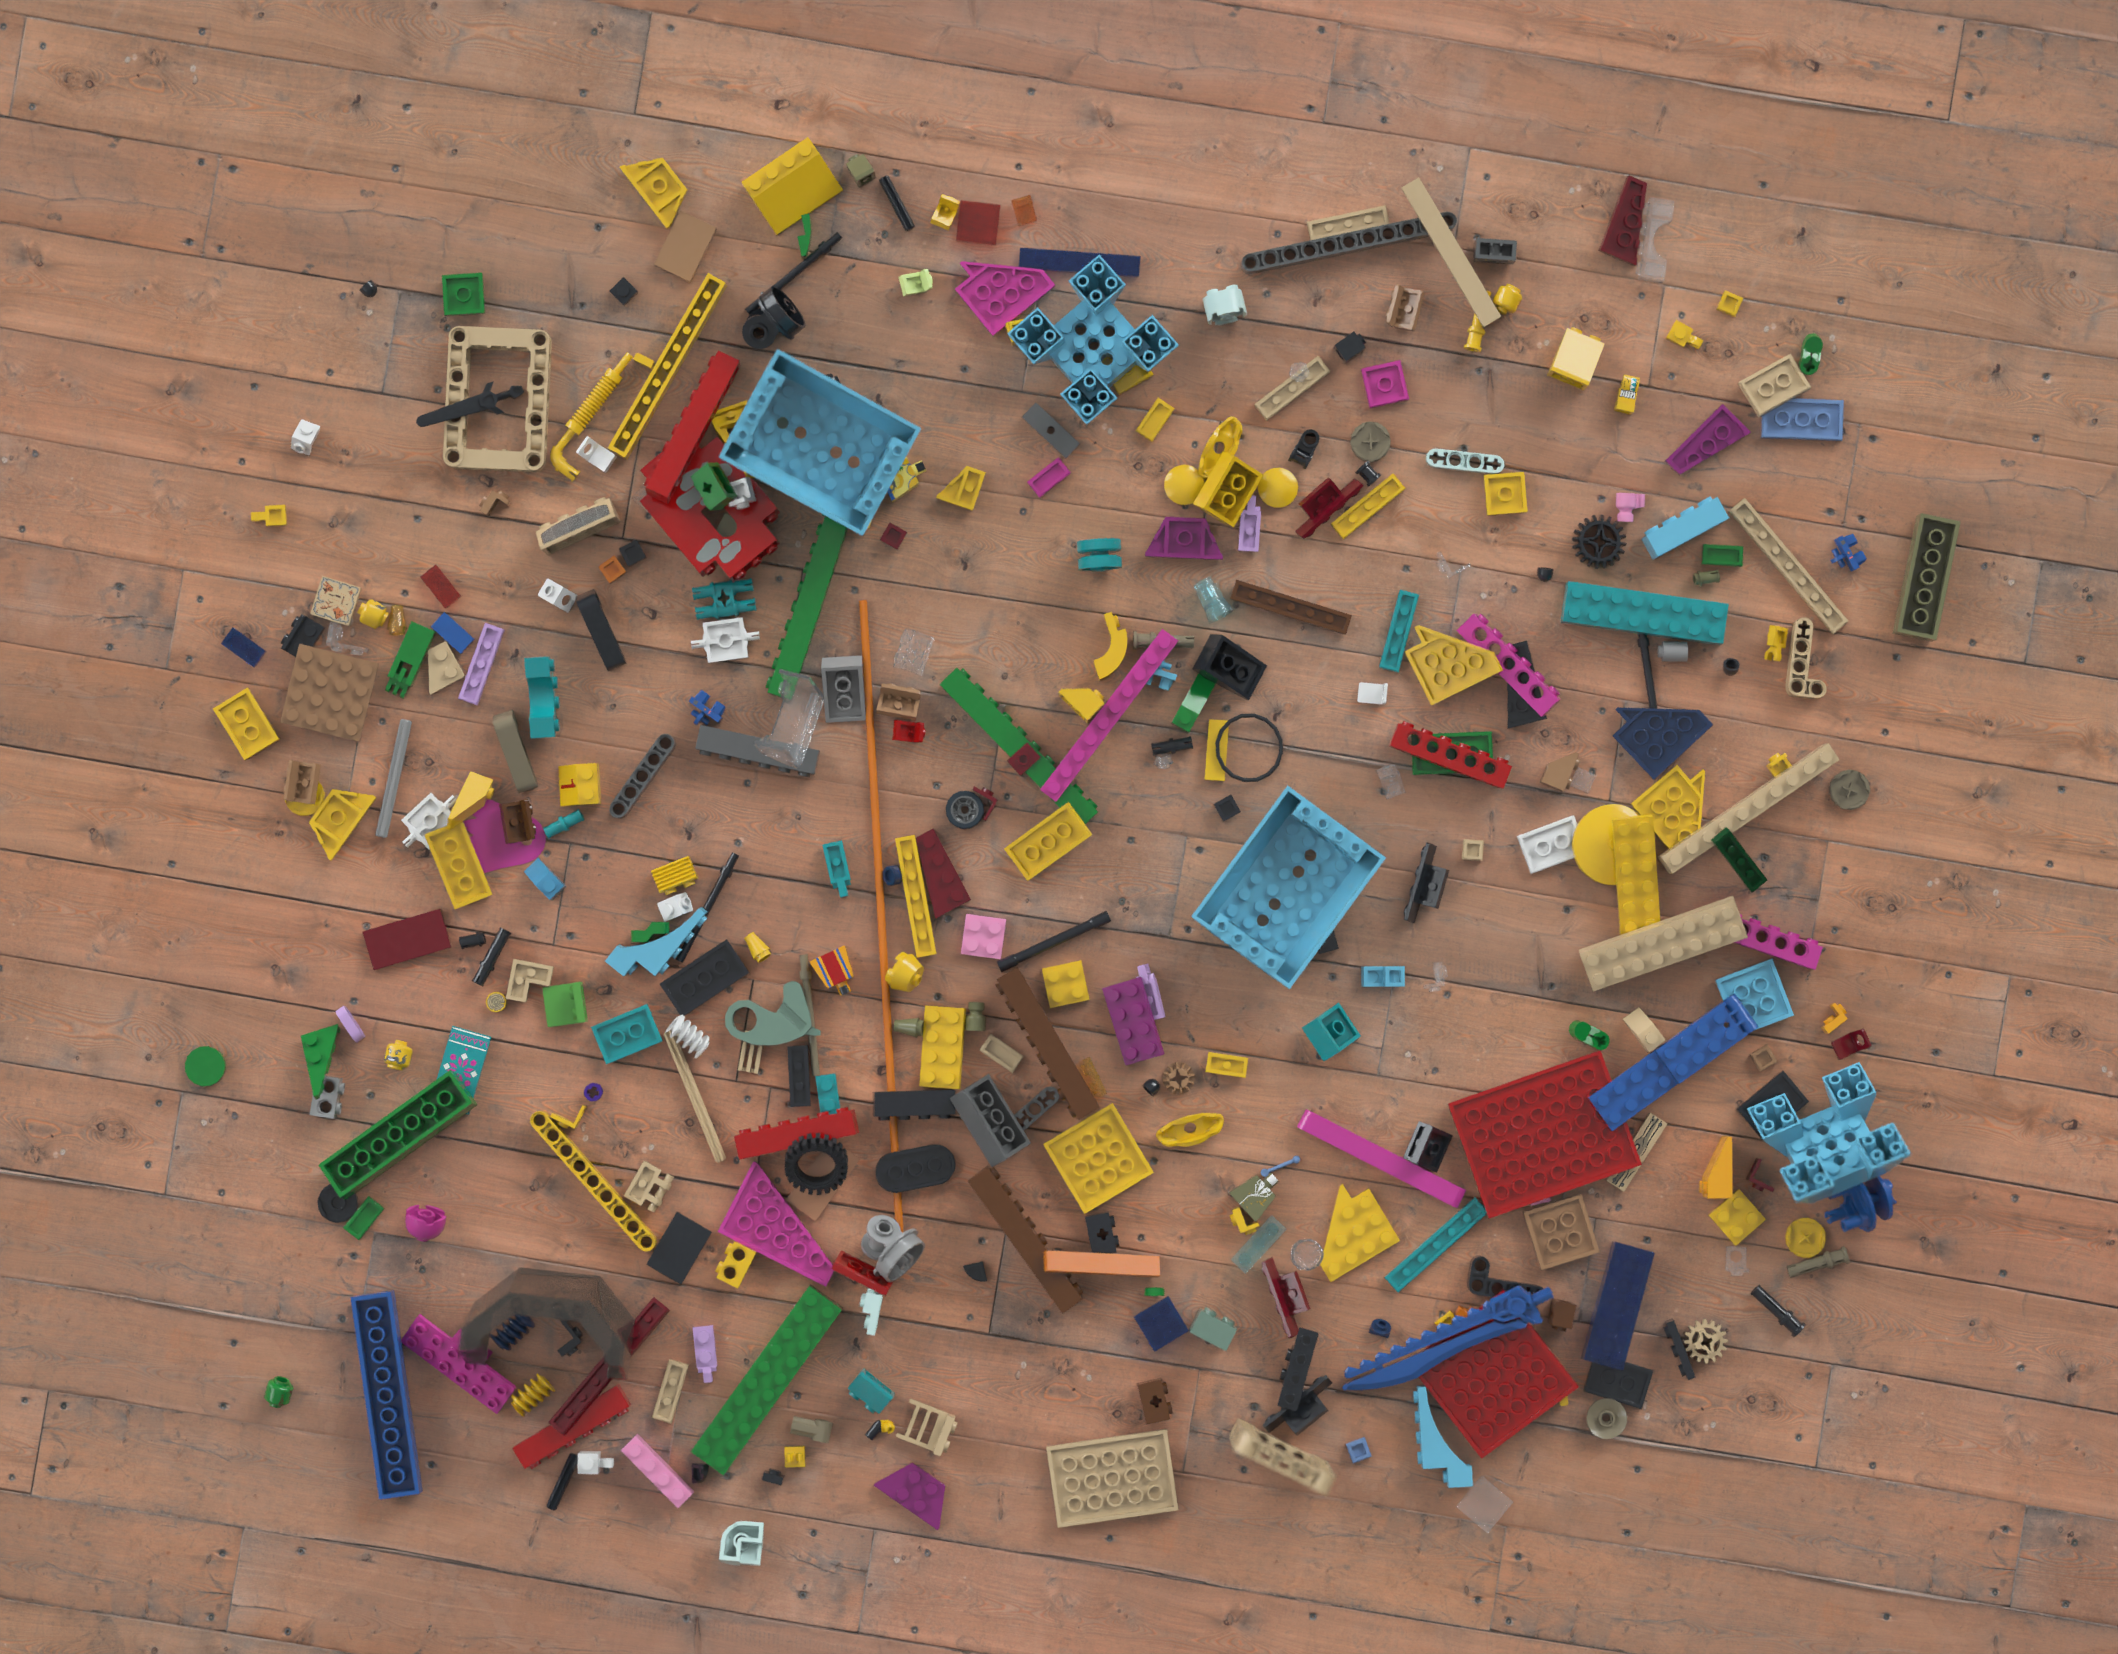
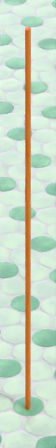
[859,600,904,1233]

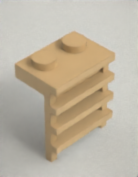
[896,1398,957,1456]

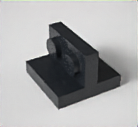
[1403,1121,1453,1173]

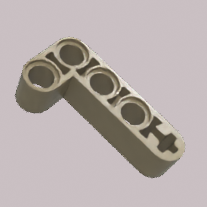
[493,709,538,793]

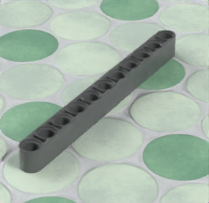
[1241,212,1457,274]

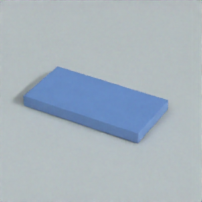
[1761,398,1844,441]

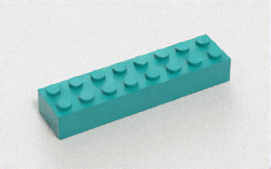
[1560,581,1729,645]

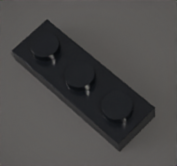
[787,1045,811,1107]
[1663,1318,1696,1380]

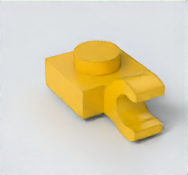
[1666,320,1704,350]
[251,505,287,526]
[1764,625,1788,662]

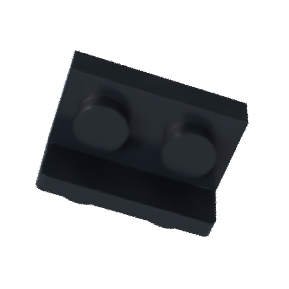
[281,614,325,657]

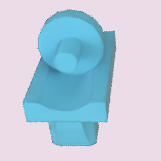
[1146,659,1177,691]

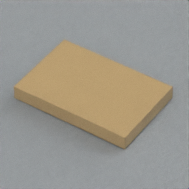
[1738,354,1811,417]

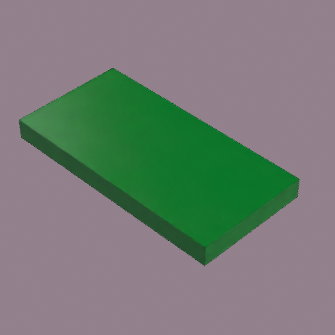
[1411,731,1494,775]

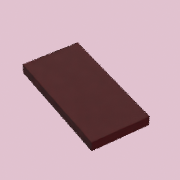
[362,909,452,970]

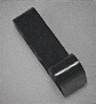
[575,589,626,671]
[1467,1255,1544,1297]

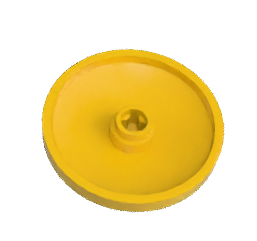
[1572,804,1640,885]

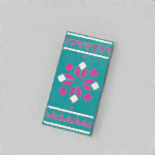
[437,1026,492,1115]

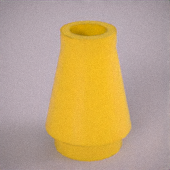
[744,932,771,963]

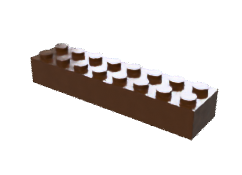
[995,967,1100,1120]
[968,1166,1083,1314]

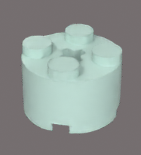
[1203,285,1247,325]

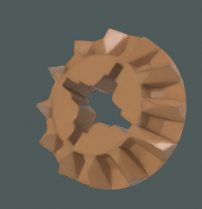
[1163,1062,1195,1094]

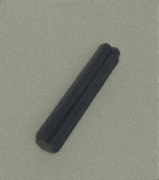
[879,175,915,232]
[546,1453,578,1511]

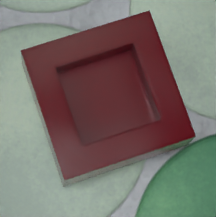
[880,522,907,550]

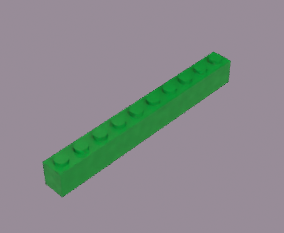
[765,514,848,701]
[940,668,1098,825]

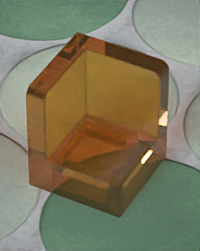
[1011,195,1037,227]

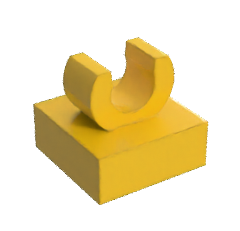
[784,1446,806,1468]

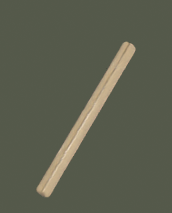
[664,1030,726,1163]

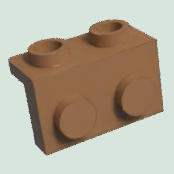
[1386,284,1425,332]
[876,683,921,721]
[284,760,321,805]

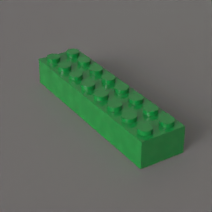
[318,1070,478,1200]

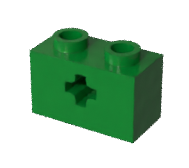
[690,463,738,511]

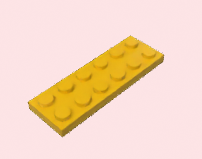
[1612,814,1660,935]

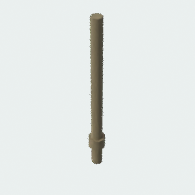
[799,954,820,1076]

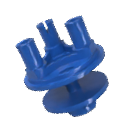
[1824,1176,1897,1232]

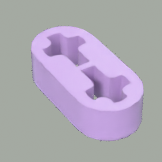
[335,1006,365,1043]

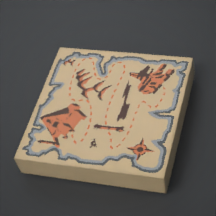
[310,576,362,626]

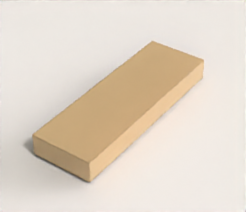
[652,1359,689,1423]

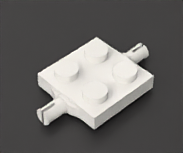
[691,617,760,663]
[401,793,457,850]

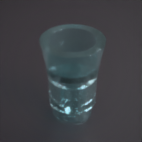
[1194,577,1234,624]

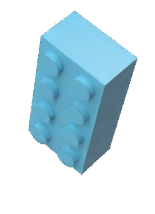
[1641,496,1729,560]

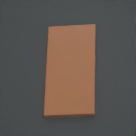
[786,1140,860,1221]

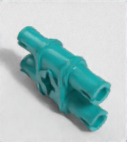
[692,578,757,620]

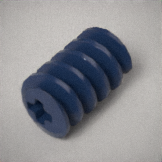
[490,1307,535,1351]

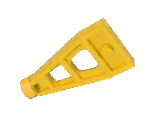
[712,400,755,478]

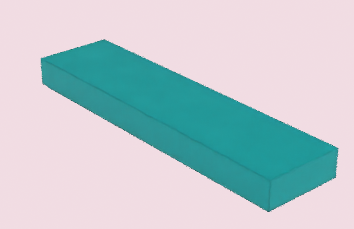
[1379,590,1419,673]

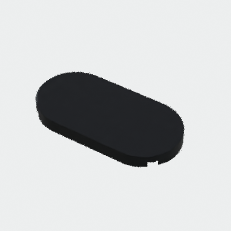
[875,1144,956,1193]

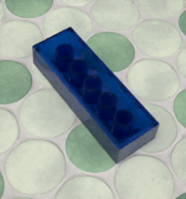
[1581,1241,1655,1371]

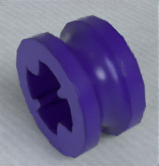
[584,1083,603,1101]

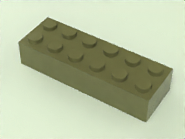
[1892,513,1961,642]

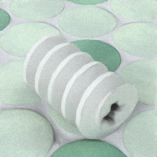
[665,1015,709,1059]

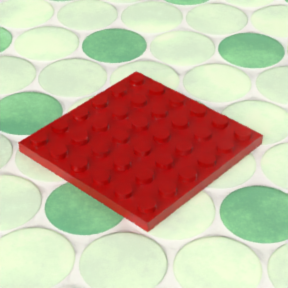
[1418,1289,1579,1459]

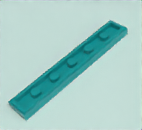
[1384,1197,1487,1293]

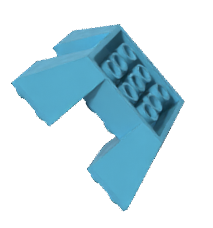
[1007,255,1179,425]
[1747,1062,1911,1204]

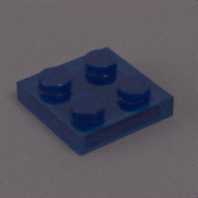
[1133,1296,1189,1352]

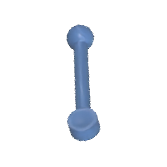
[1261,1156,1301,1177]

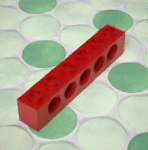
[1388,721,1512,789]

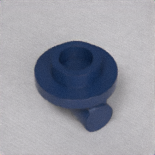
[1369,1319,1391,1338]

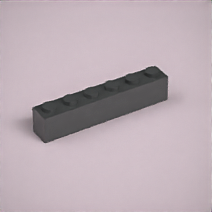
[695,725,820,777]

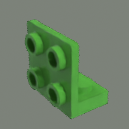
[542,982,588,1027]

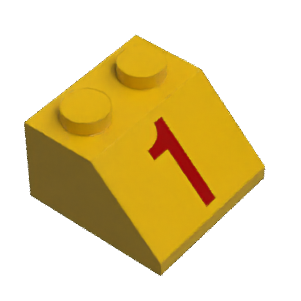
[558,763,601,807]

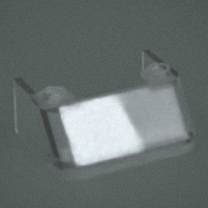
[754,669,824,768]

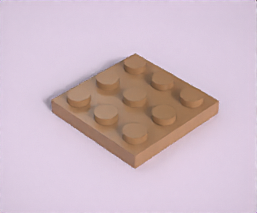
[1523,1194,1599,1270]

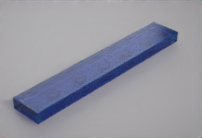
[1019,248,1140,277]

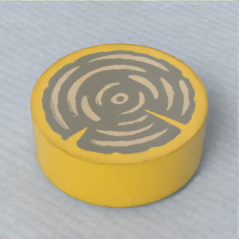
[486,992,507,1012]

